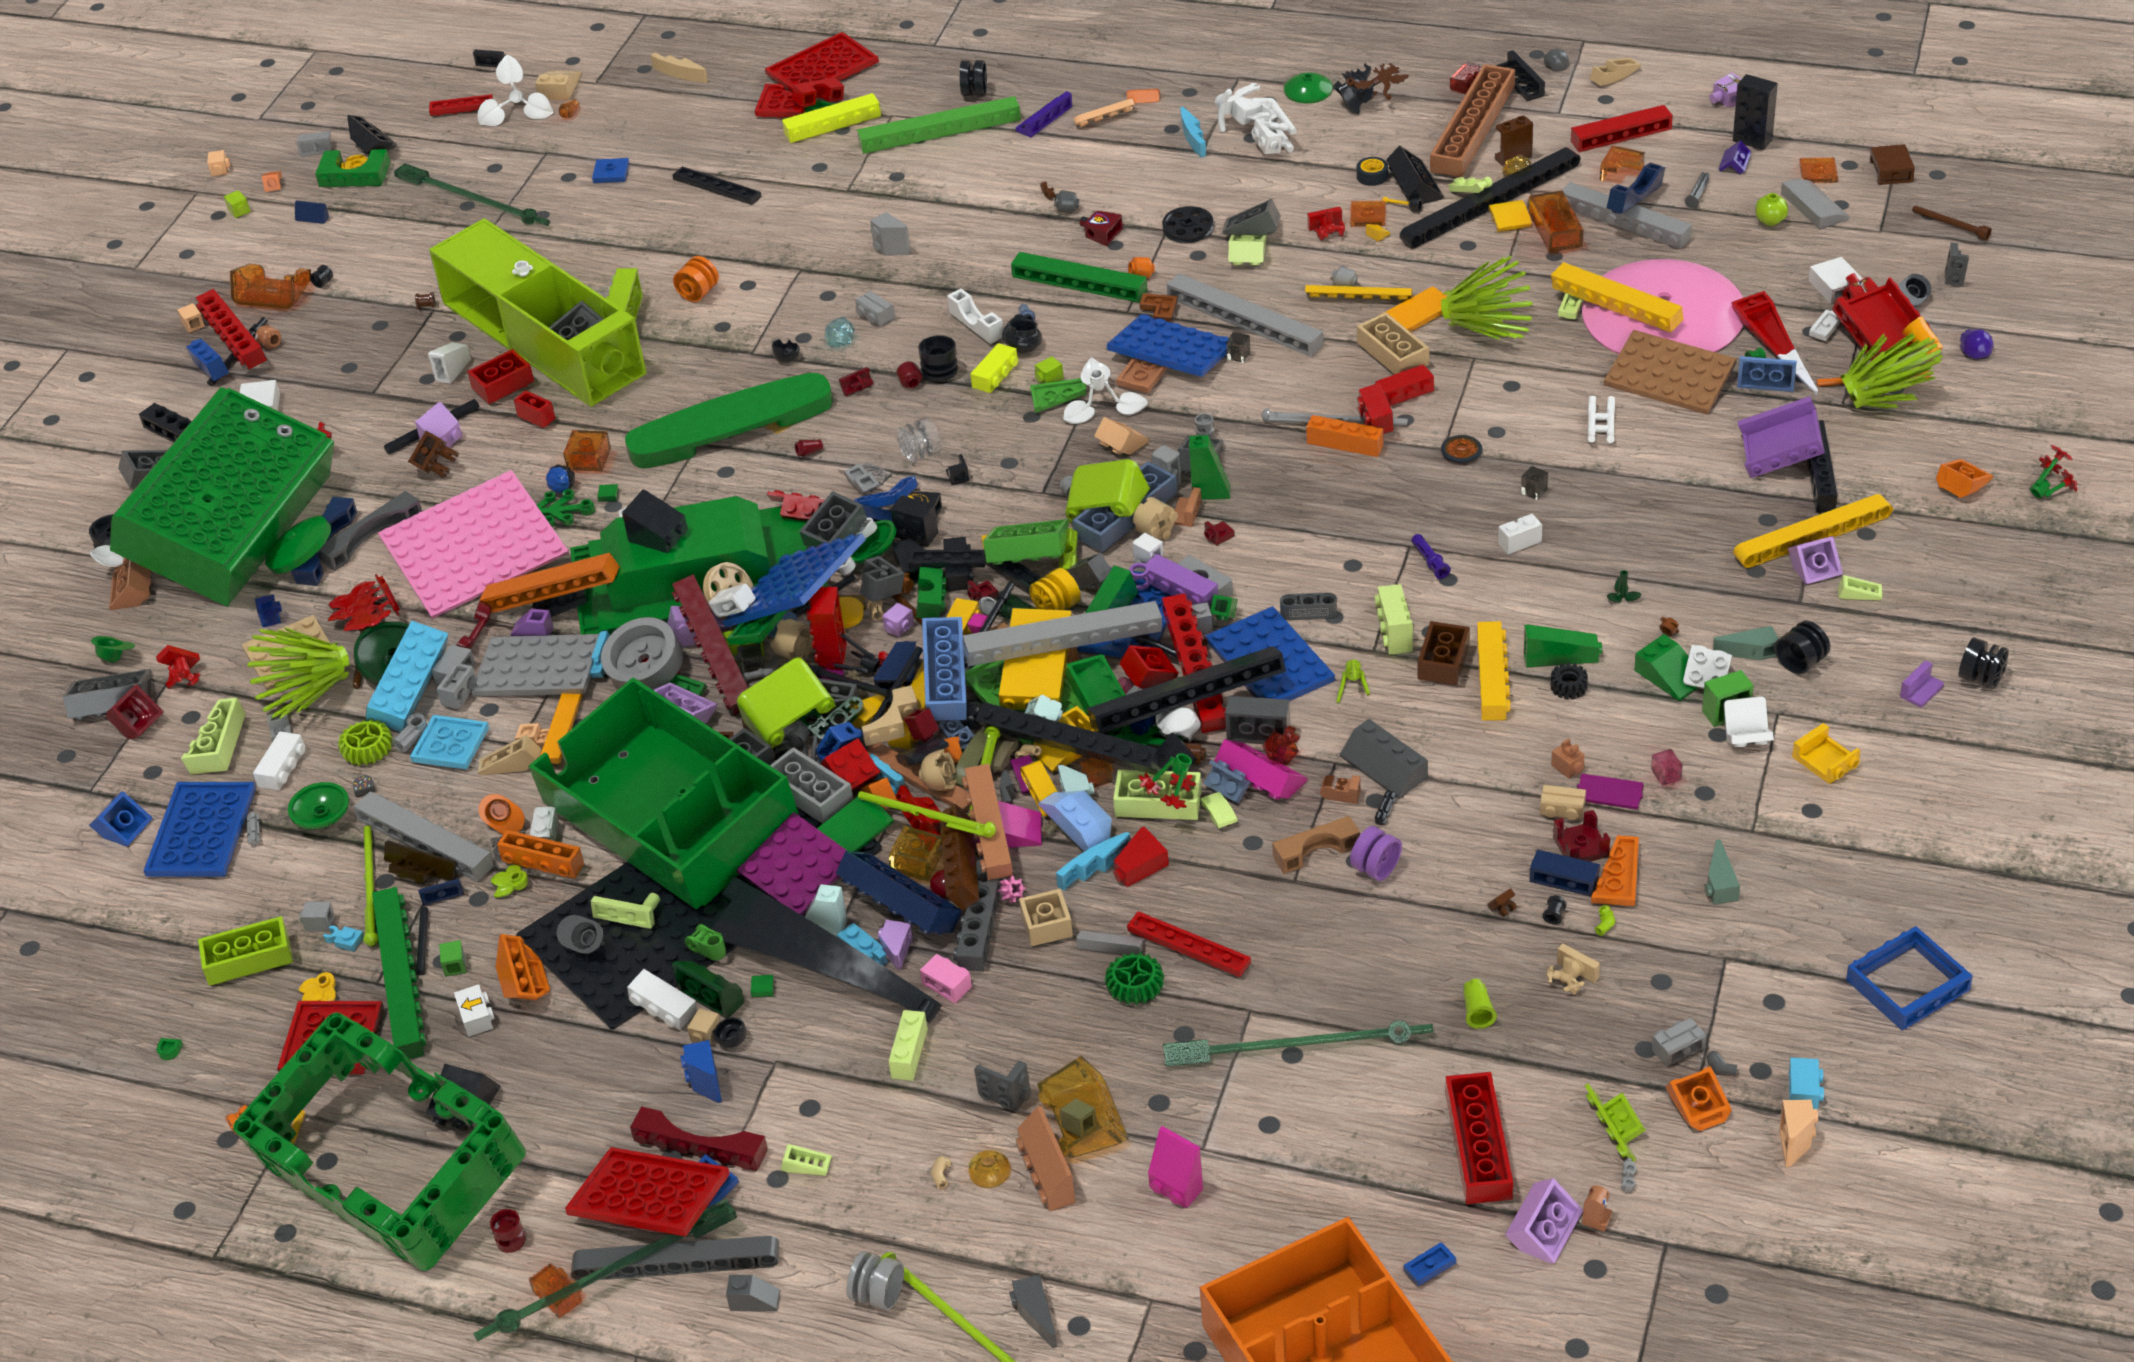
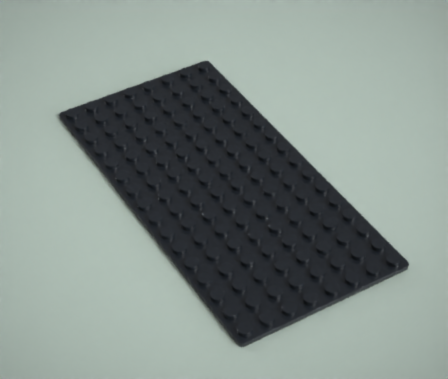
[516,807,882,1030]

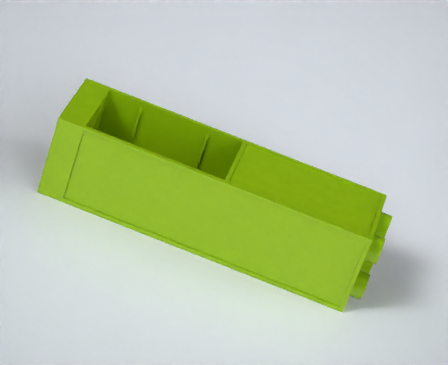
[429,218,647,407]

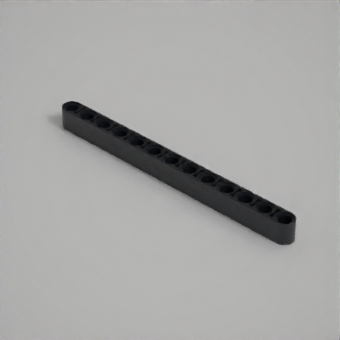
[1399,147,1581,248]

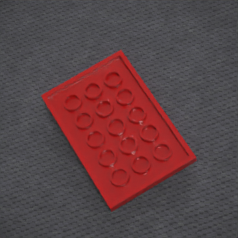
[765,32,879,92]
[565,1147,730,1237]

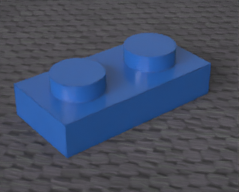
[1403,1242,1456,1287]

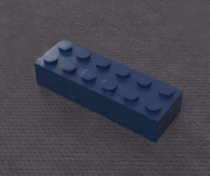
[835,851,962,935]

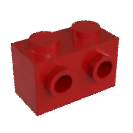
[514,390,556,428]

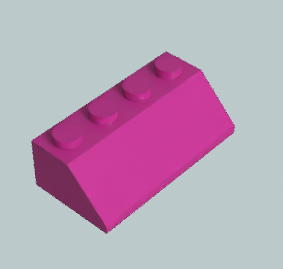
[1214,739,1308,800]

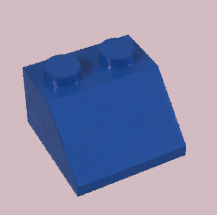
[89,791,153,847]
[680,1040,722,1103]

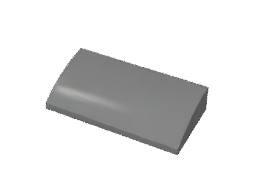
[1781,179,1850,229]

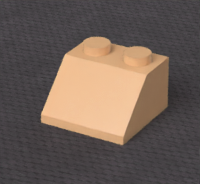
[1094,417,1150,455]
[1779,1100,1818,1167]

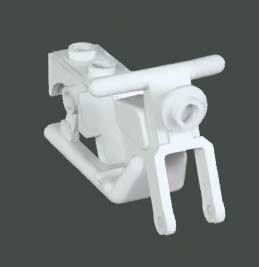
[1215,83,1297,154]

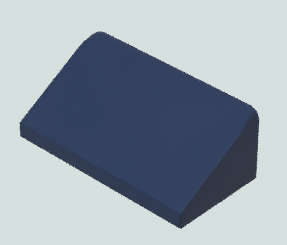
[295,200,329,224]
[418,879,464,906]

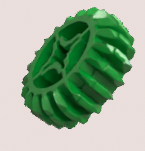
[1105,952,1164,1006]

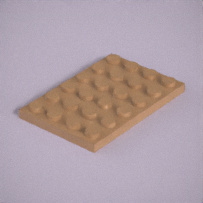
[1604,330,1737,415]

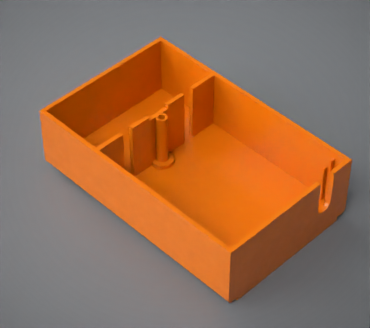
[1199,1216,1453,1362]

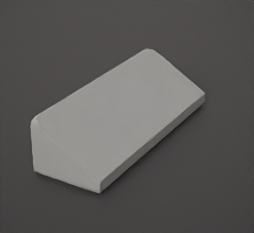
[1076,930,1145,955]

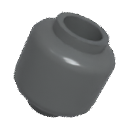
[1054,190,1080,214]

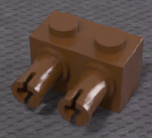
[408,430,459,478]

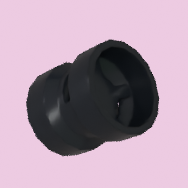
[309,265,333,288]

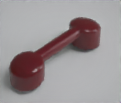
[456,601,491,649]

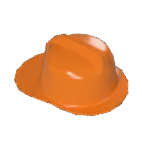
[478,794,525,834]

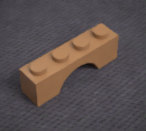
[1272,816,1360,874]

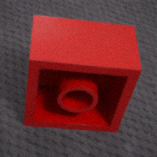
[1357,382,1393,434]
[1119,645,1179,689]
[820,738,880,793]

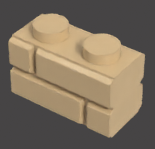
[1540,785,1586,820]

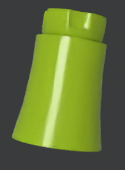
[1463,978,1497,1029]

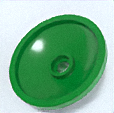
[1284,72,1333,104]
[851,520,896,564]
[288,782,350,829]

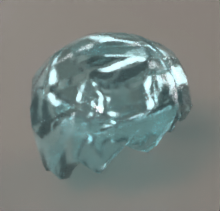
[824,317,855,347]

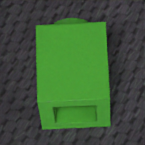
[439,940,466,977]

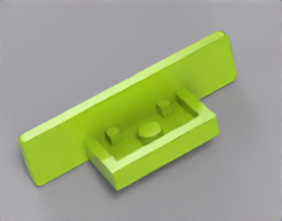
[1584,1083,1646,1162]

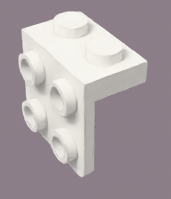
[1683,645,1732,689]
[1724,696,1774,747]

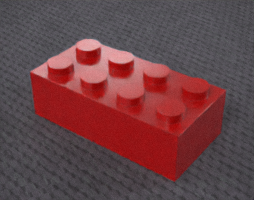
[807,587,847,670]

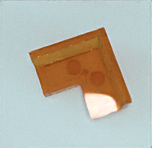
[1600,145,1645,181]

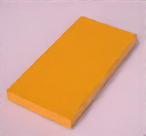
[1380,286,1447,332]

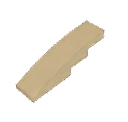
[651,52,708,83]

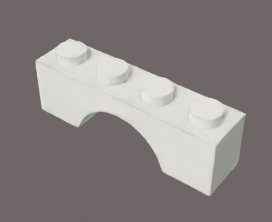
[947,289,1004,344]

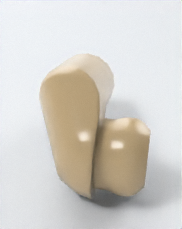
[1015,743,1042,759]
[931,1156,951,1189]

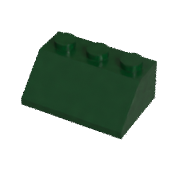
[672,961,744,1018]

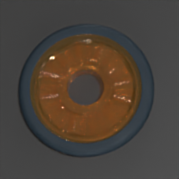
[1441,435,1482,463]

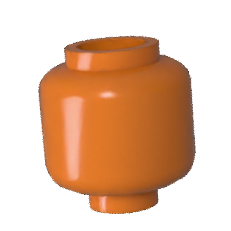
[1128,257,1155,279]

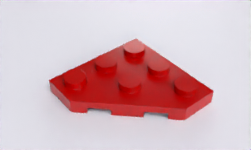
[755,84,805,118]

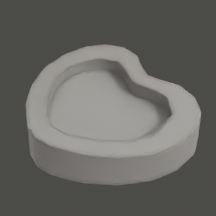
[979,597,996,616]

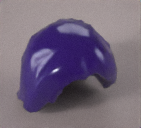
[1960,328,1994,359]

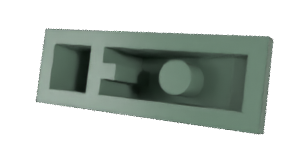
[1704,839,1740,905]

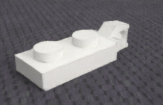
[1809,310,1841,341]

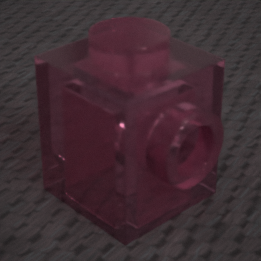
[1651,749,1683,786]

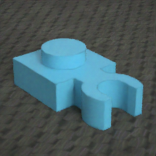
[323,925,364,952]

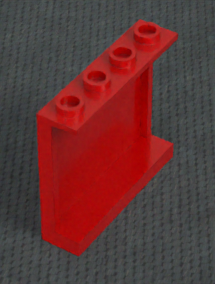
[1832,277,1932,361]

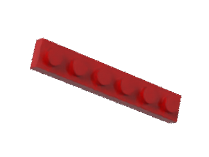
[1127,911,1251,977]

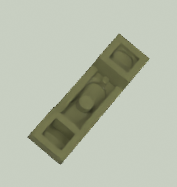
[953,728,1004,788]

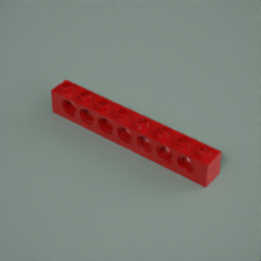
[195,288,267,370]
[1162,593,1226,734]

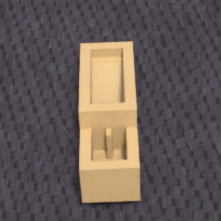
[1590,58,1641,86]

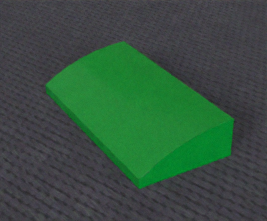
[1065,654,1125,716]
[817,797,894,852]

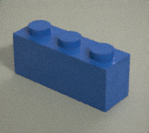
[186,338,229,381]

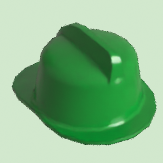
[91,636,135,663]

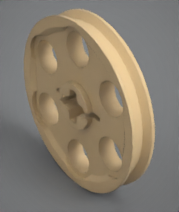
[703,562,753,619]

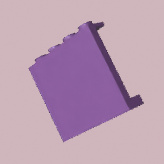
[1738,396,1825,478]

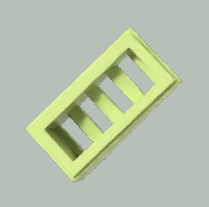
[1838,575,1882,600]
[781,1144,832,1176]

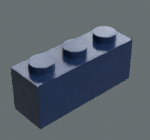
[1529,849,1600,897]

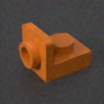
[262,171,282,192]

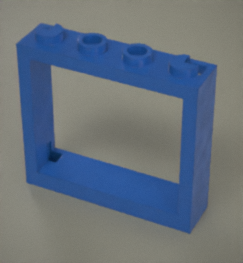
[1846,926,1973,1031]

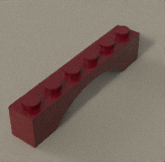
[630,1106,768,1171]

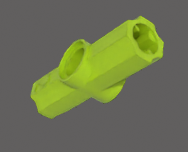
[1059,528,1078,572]

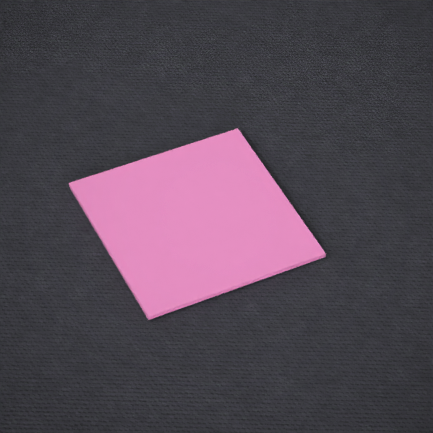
[378,470,569,619]

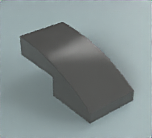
[1000,770,1015,804]

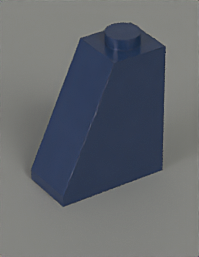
[874,641,918,691]

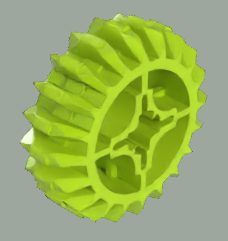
[338,719,393,766]

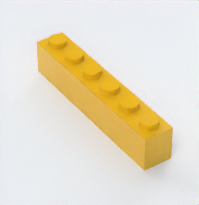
[1477,621,1510,721]

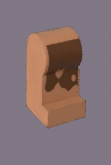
[1320,775,1361,804]

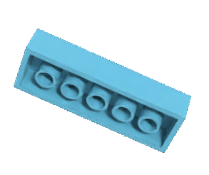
[366,621,448,732]

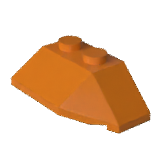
[495,934,550,1000]

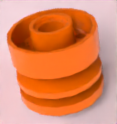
[673,256,719,302]

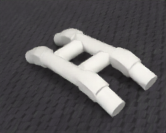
[1588,396,1615,443]

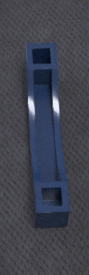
[1607,163,1666,214]
[291,497,357,586]

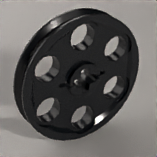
[1162,206,1214,243]

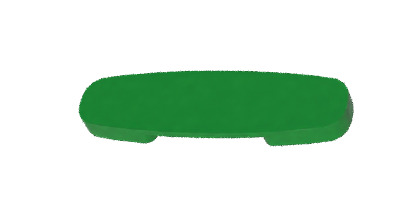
[625,373,833,468]

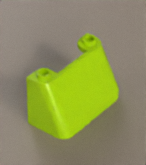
[1065,459,1150,524]
[737,657,836,749]

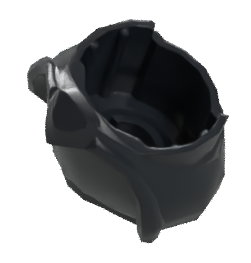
[1002,314,1042,353]

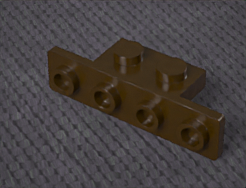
[384,840,456,883]

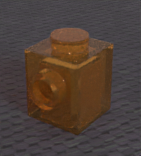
[1080,758,1114,788]

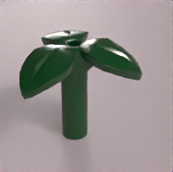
[1607,570,1642,602]

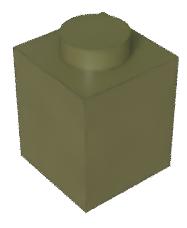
[1060,1099,1097,1138]

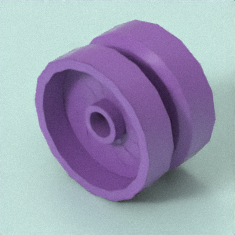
[1350,826,1402,881]

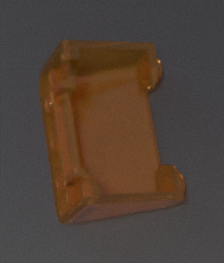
[230,263,311,309]

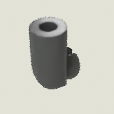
[1707,1051,1737,1076]

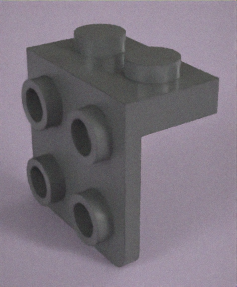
[974,1061,1031,1111]

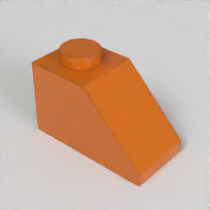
[859,777,897,810]

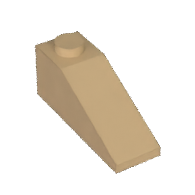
[478,735,542,775]

